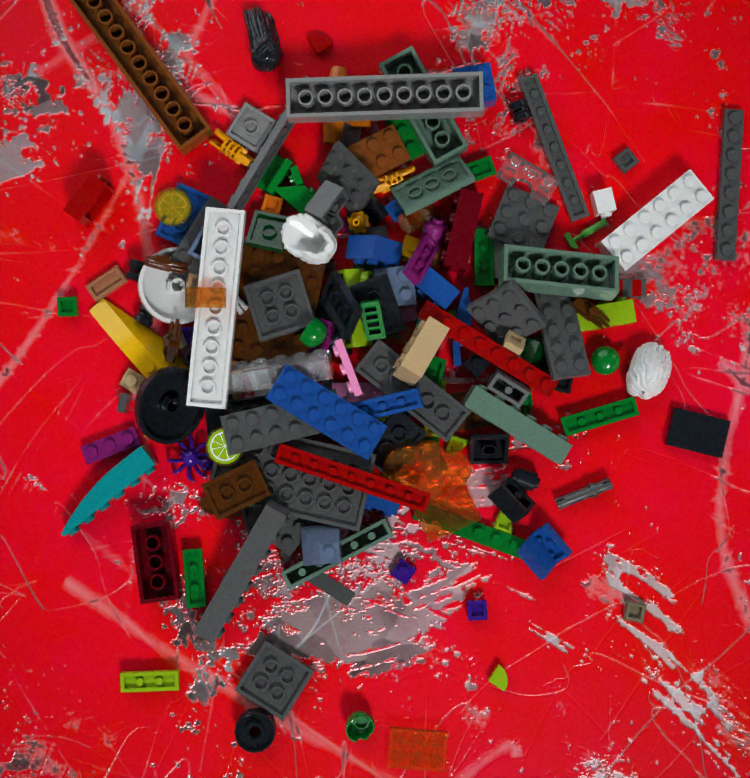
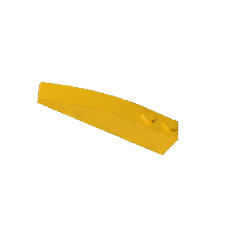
[89,298,188,378]

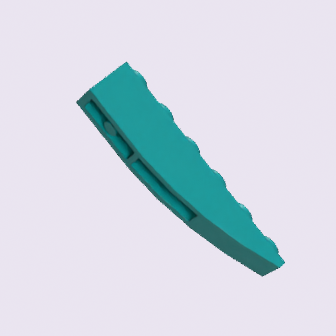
[61,445,159,537]

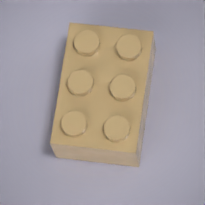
[392,316,450,387]

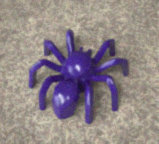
[167,433,214,483]

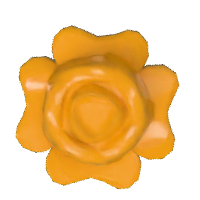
[348,211,370,234]

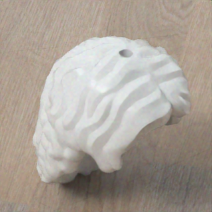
[281,213,337,265]
[625,342,672,400]

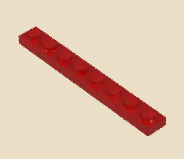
[417,300,559,398]
[274,443,431,513]

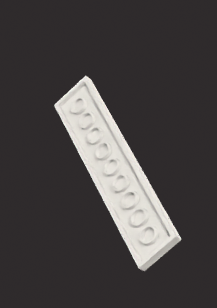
[186,207,246,409]

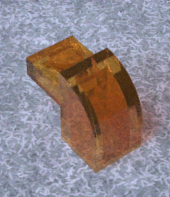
[397,204,439,236]

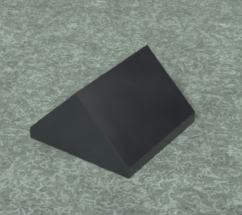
[468,434,510,464]

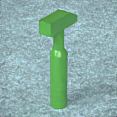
[563,218,608,250]

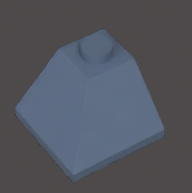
[301,524,343,566]

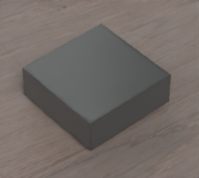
[612,147,640,175]
[117,393,132,413]

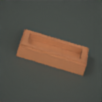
[85,265,129,303]

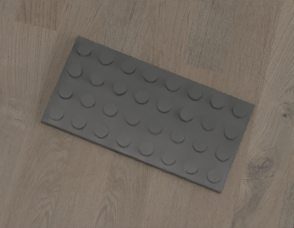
[210,428,377,531]

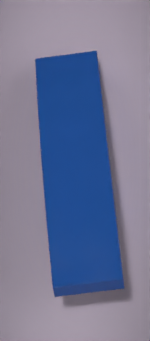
[452,287,473,367]

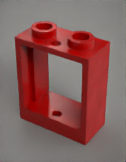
[63,173,115,228]

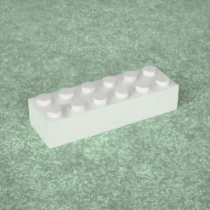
[597,169,715,274]

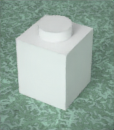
[589,187,617,219]

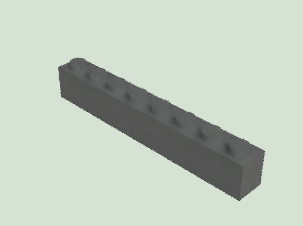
[193,499,290,644]

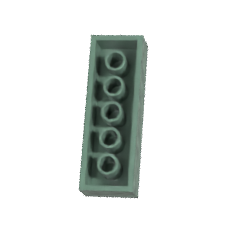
[378,46,468,167]
[498,244,619,301]

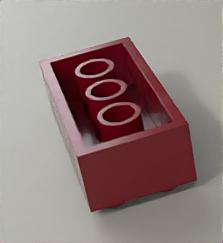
[439,188,484,275]
[131,519,183,604]

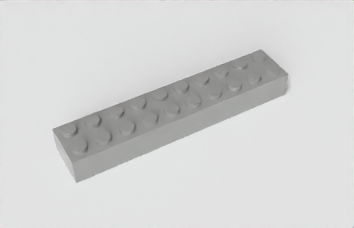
[286,71,484,123]

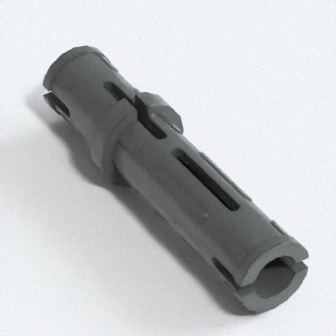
[555,477,613,510]

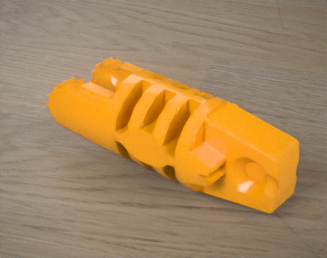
[208,128,255,167]
[373,165,415,194]

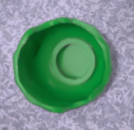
[299,317,327,348]
[590,346,620,375]
[345,711,375,742]

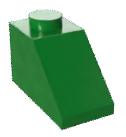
[275,185,316,214]

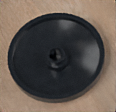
[134,366,205,444]

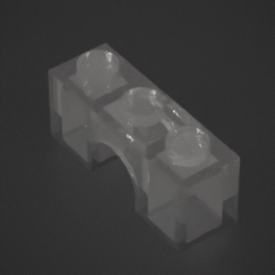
[496,151,561,206]

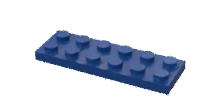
[265,364,387,460]

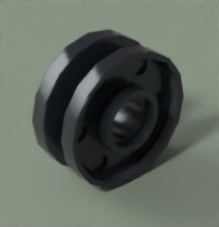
[234,707,276,753]

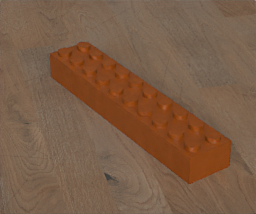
[69,0,214,156]

